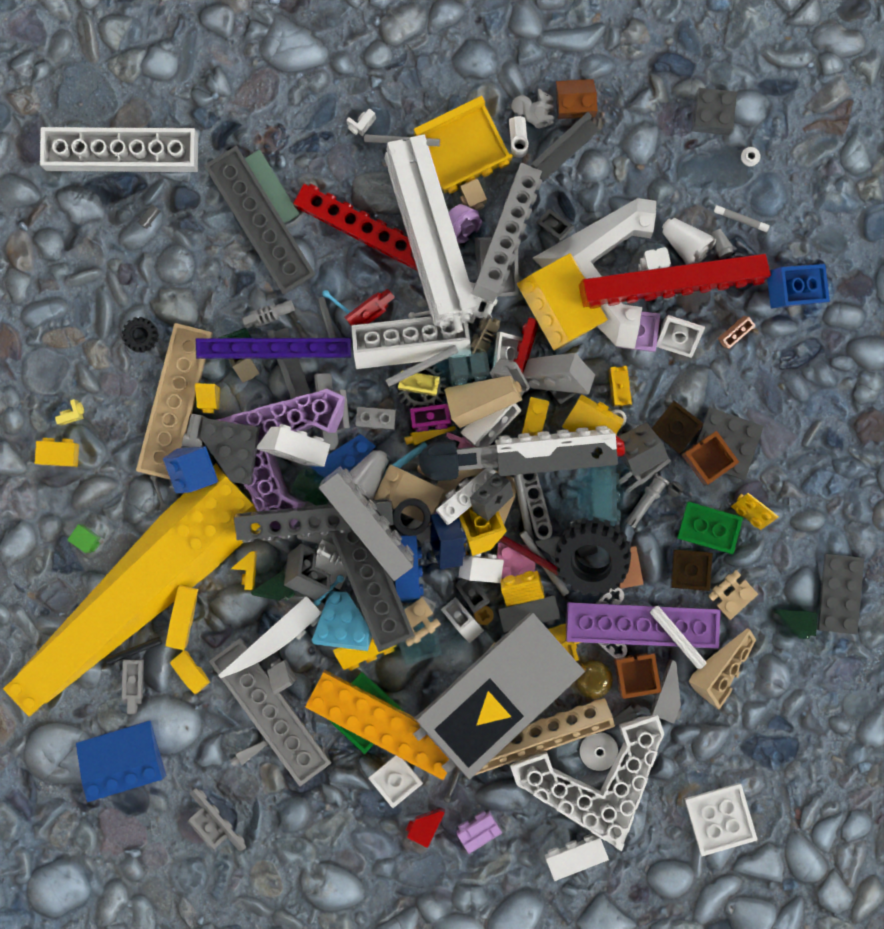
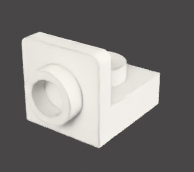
[346,109,376,136]

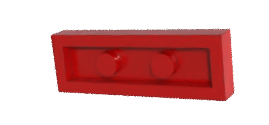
[513,317,538,374]

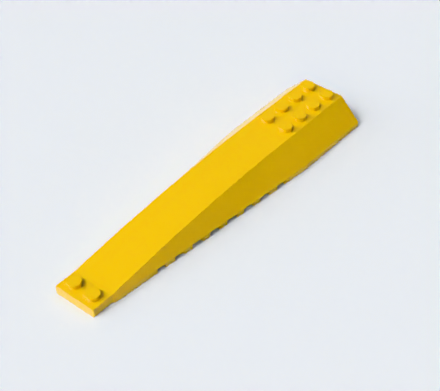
[3,463,261,717]

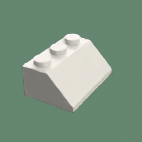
[257,424,330,467]

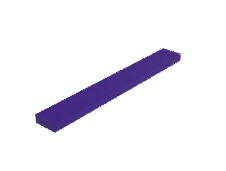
[195,338,352,359]

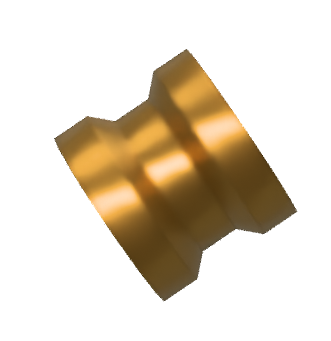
[474,605,494,625]

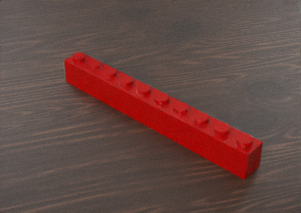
[578,254,771,309]

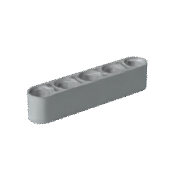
[521,473,552,539]

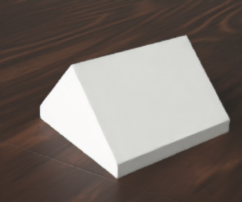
[656,315,705,358]
[492,332,523,369]

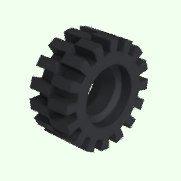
[122,317,159,353]

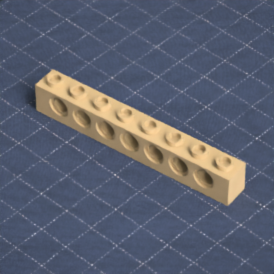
[474,698,615,776]

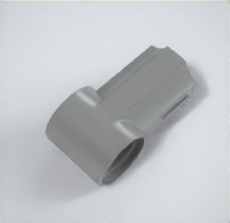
[181,414,208,448]

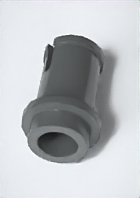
[138,204,161,229]

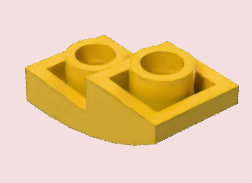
[170,650,210,694]

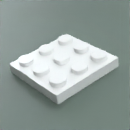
[684,783,757,856]

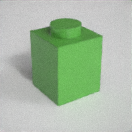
[67,524,101,553]

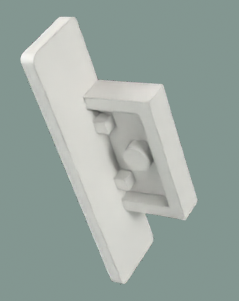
[436,468,496,525]

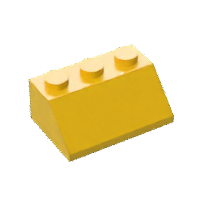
[458,506,507,556]
[333,637,397,671]

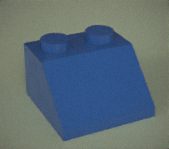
[163,446,218,493]

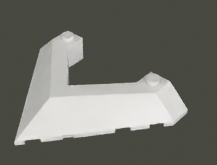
[532,198,656,349]
[510,715,664,851]

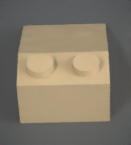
[374,464,445,525]

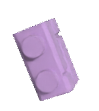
[457,810,502,854]

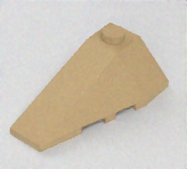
[689,629,756,709]

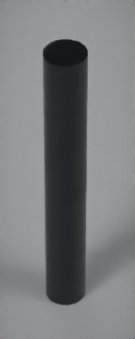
[105,637,162,665]

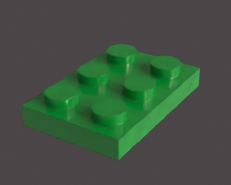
[677,502,743,554]

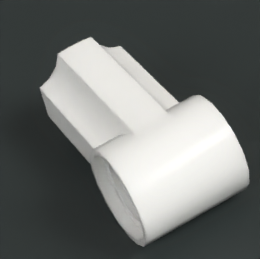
[509,116,528,158]

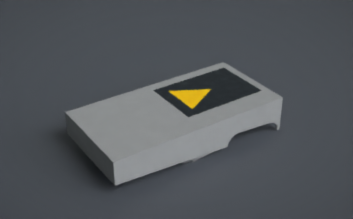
[413,613,585,780]

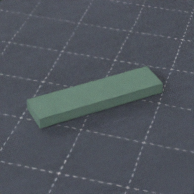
[245,149,300,224]

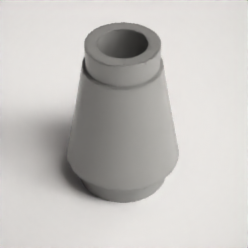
[711,229,734,259]

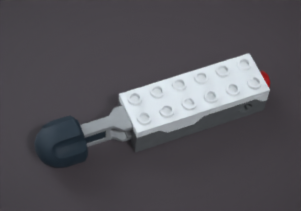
[419,426,625,481]

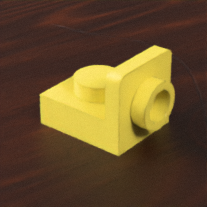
[55,399,84,426]

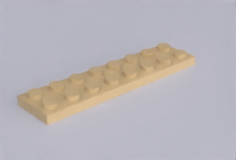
[136,323,213,480]

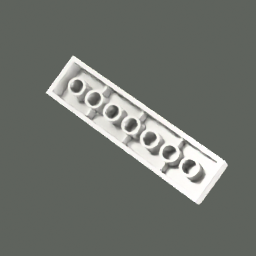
[40,127,198,172]

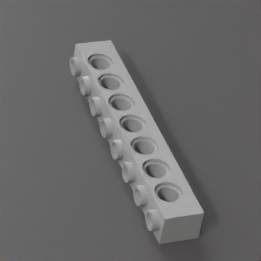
[472,163,542,303]

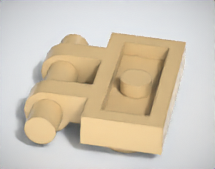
[708,570,758,620]
[404,597,441,647]

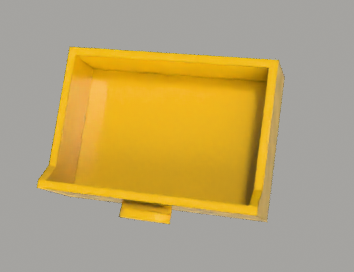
[562,394,624,448]

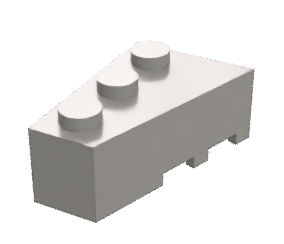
[523,353,595,394]

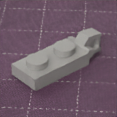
[122,660,144,714]

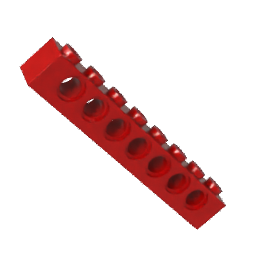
[293,184,418,271]

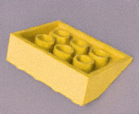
[517,253,608,350]

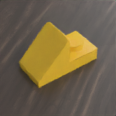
[231,551,257,590]

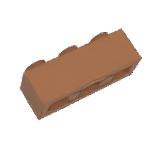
[717,316,755,349]

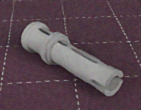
[625,473,670,528]

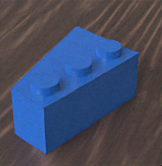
[395,536,424,603]

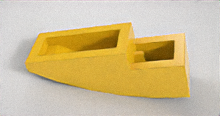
[165,585,198,650]

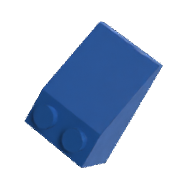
[767,264,830,309]

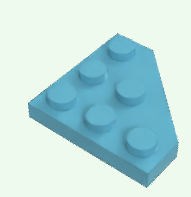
[312,591,372,651]

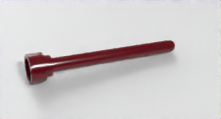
[499,535,558,575]

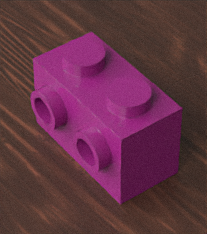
[410,404,451,432]

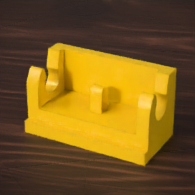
[608,366,632,407]

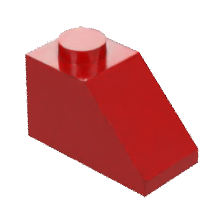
[405,807,445,848]

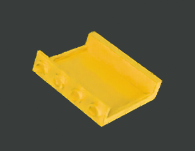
[414,95,512,194]

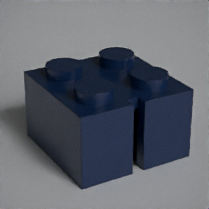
[430,514,467,569]

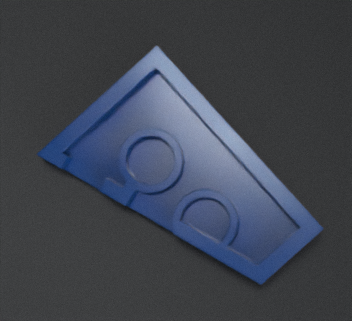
[310,434,376,478]

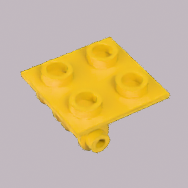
[731,493,779,530]

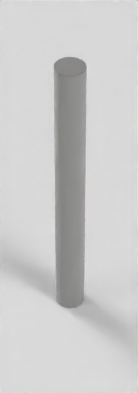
[364,134,440,147]
[386,346,458,387]
[513,474,535,543]
[519,530,569,596]

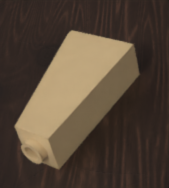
[445,376,522,428]

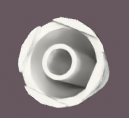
[662,218,716,265]

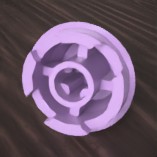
[448,204,482,243]

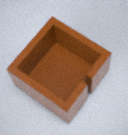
[681,431,739,486]
[614,652,661,699]

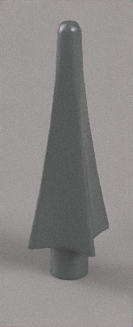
[596,703,642,734]

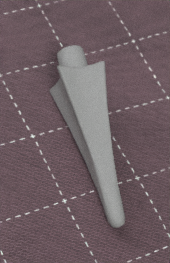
[230,740,268,766]

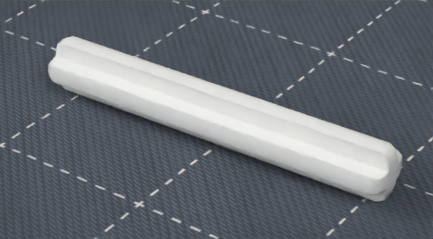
[650,606,706,669]

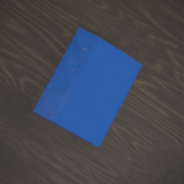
[76,720,167,802]

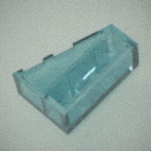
[590,466,620,526]

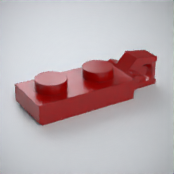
[344,289,395,327]

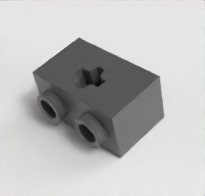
[470,473,514,521]

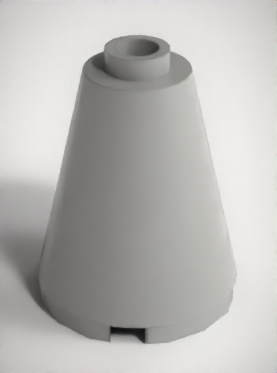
[350,450,389,501]

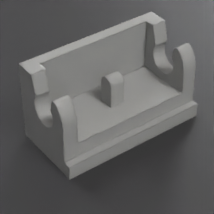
[490,359,530,391]

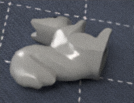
[511,89,554,129]

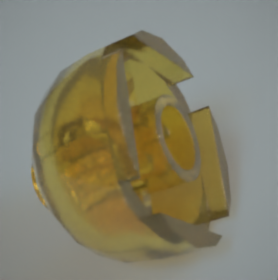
[575,660,613,699]

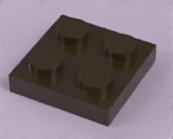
[652,400,704,454]
[670,549,713,591]

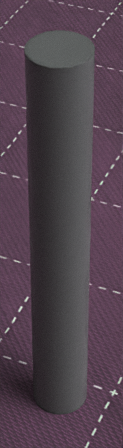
[317,297,336,338]

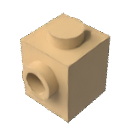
[460,179,487,211]

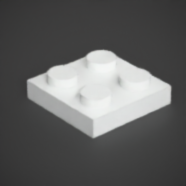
[368,755,423,808]

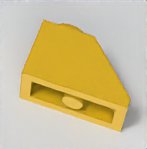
[195,383,220,414]

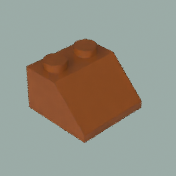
[556,79,598,119]

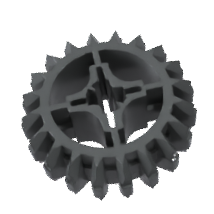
[396,361,447,409]

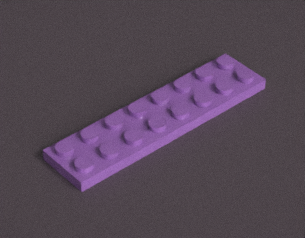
[566,602,720,648]

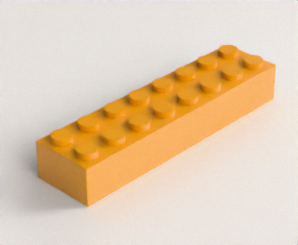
[305,669,449,780]

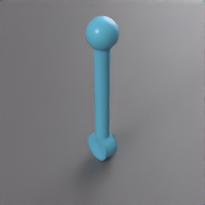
[322,290,352,314]
[313,575,344,606]

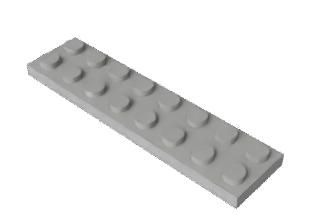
[209,638,332,786]

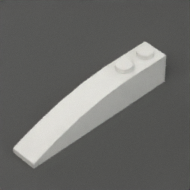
[218,596,322,678]

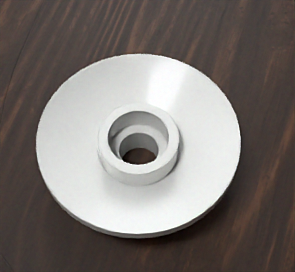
[580,732,618,771]

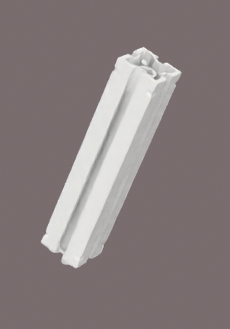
[385,134,477,333]

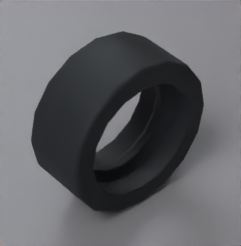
[393,498,431,536]

